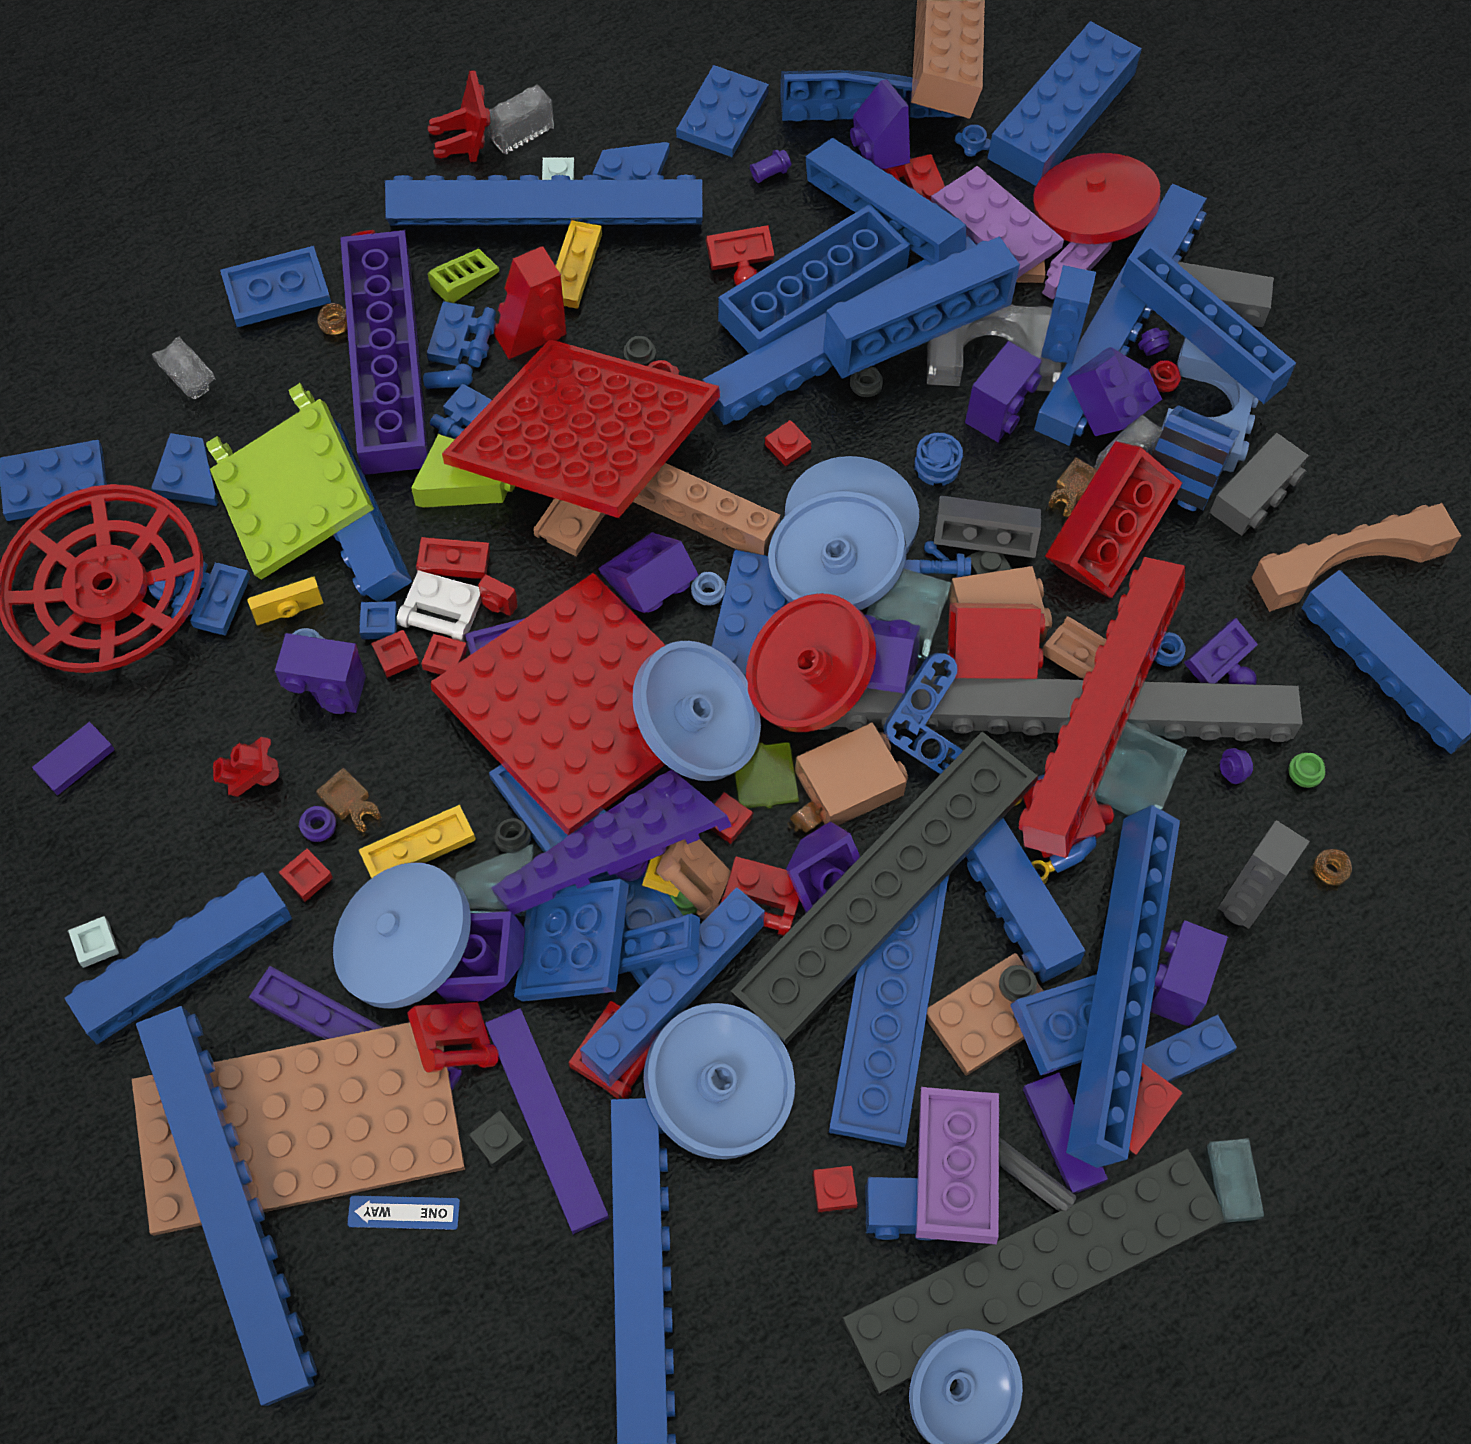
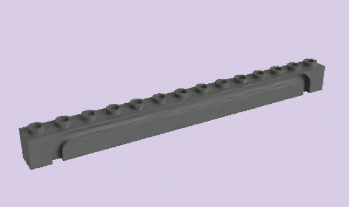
[819,675,1302,742]

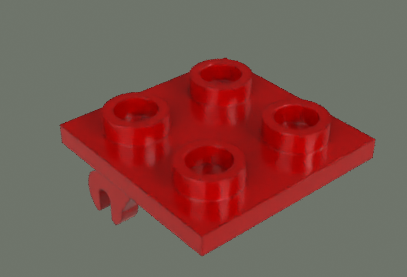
[428,71,490,162]

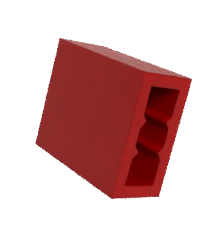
[947,603,1045,679]

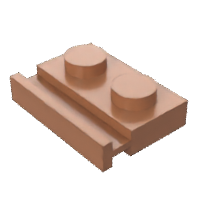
[534,498,605,556]
[1042,616,1106,680]

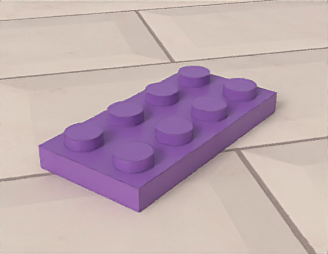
[931,166,1064,278]
[916,1087,999,1244]

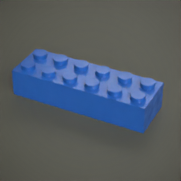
[988,21,1142,186]
[718,204,910,354]
[823,236,1020,378]

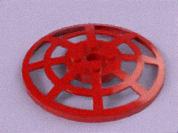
[0,484,203,673]

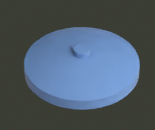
[785,456,919,553]
[768,491,907,610]
[633,641,761,781]
[333,863,471,1008]
[644,1003,795,1159]

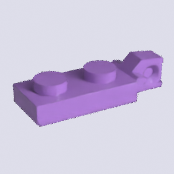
[1042,242,1113,300]

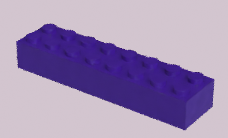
[340,230,429,475]

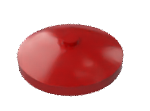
[1034,153,1160,244]
[746,593,876,732]

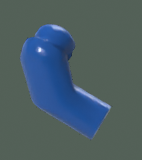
[423,364,473,389]

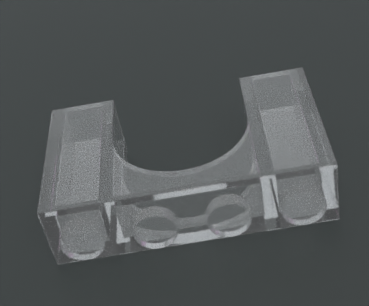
[927,305,1061,391]

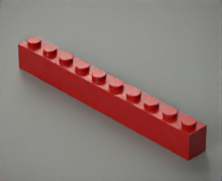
[1019,557,1185,858]

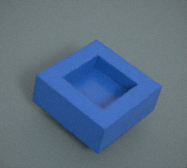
[359,602,398,639]

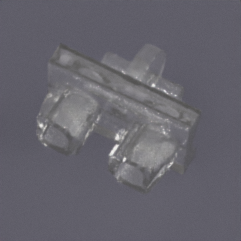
[152,337,215,399]

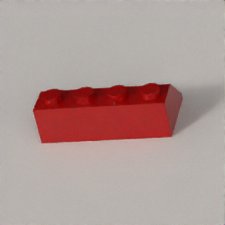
[1045,441,1182,598]

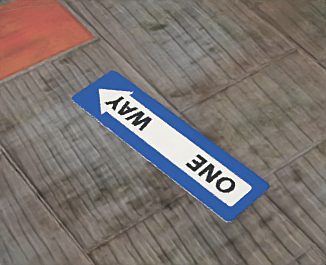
[348,1196,460,1230]

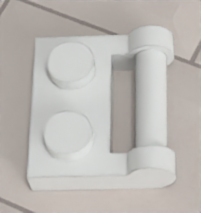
[396,570,481,642]

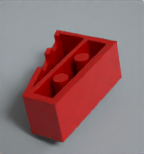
[493,246,566,359]

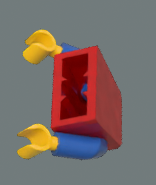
[1014,774,1114,884]

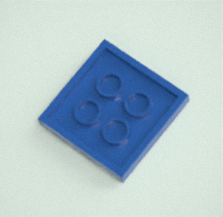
[514,879,629,1001]

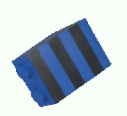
[1152,405,1240,511]

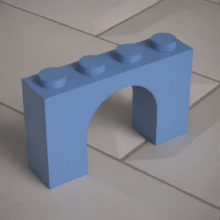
[1159,338,1258,472]

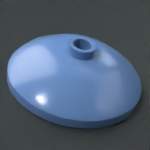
[909,1328,1023,1444]

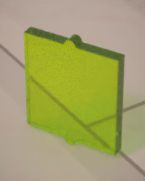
[735,743,799,808]

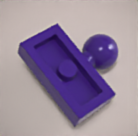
[1184,618,1258,685]

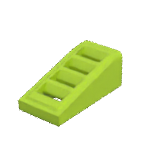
[428,249,499,303]

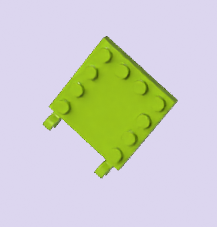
[206,383,374,580]

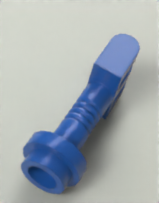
[902,554,971,578]

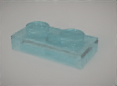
[1207,1138,1264,1223]

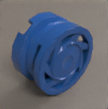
[914,433,963,486]

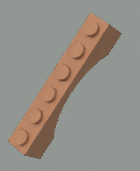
[1252,503,1461,612]

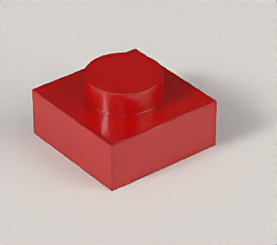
[765,420,811,466]
[478,574,518,616]
[371,630,419,677]
[421,634,468,675]
[710,792,753,844]
[279,849,333,902]
[813,1166,857,1212]

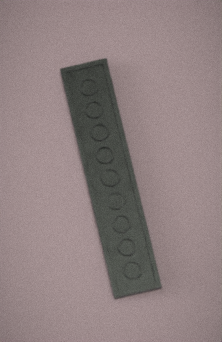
[731,732,1038,1044]
[842,1149,1228,1395]

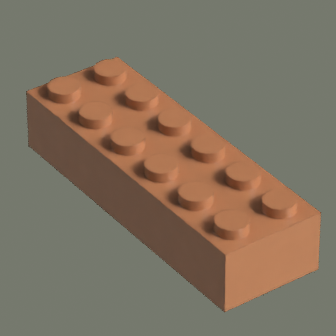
[911,0,985,118]

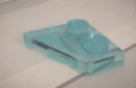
[456,845,534,916]

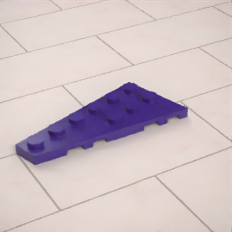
[491,769,731,915]

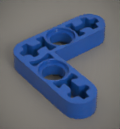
[884,653,964,774]

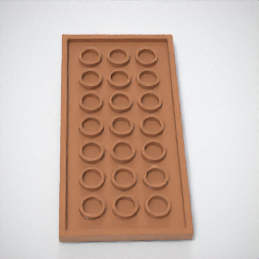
[132,1022,465,1236]

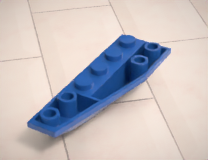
[780,70,959,121]

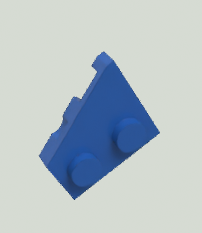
[593,142,670,180]
[151,433,218,506]

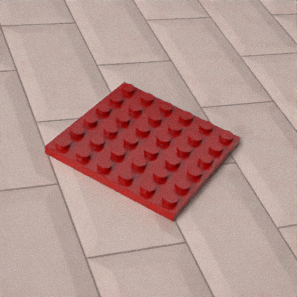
[442,339,720,518]
[431,573,666,835]

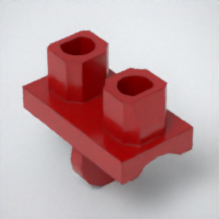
[213,737,279,797]

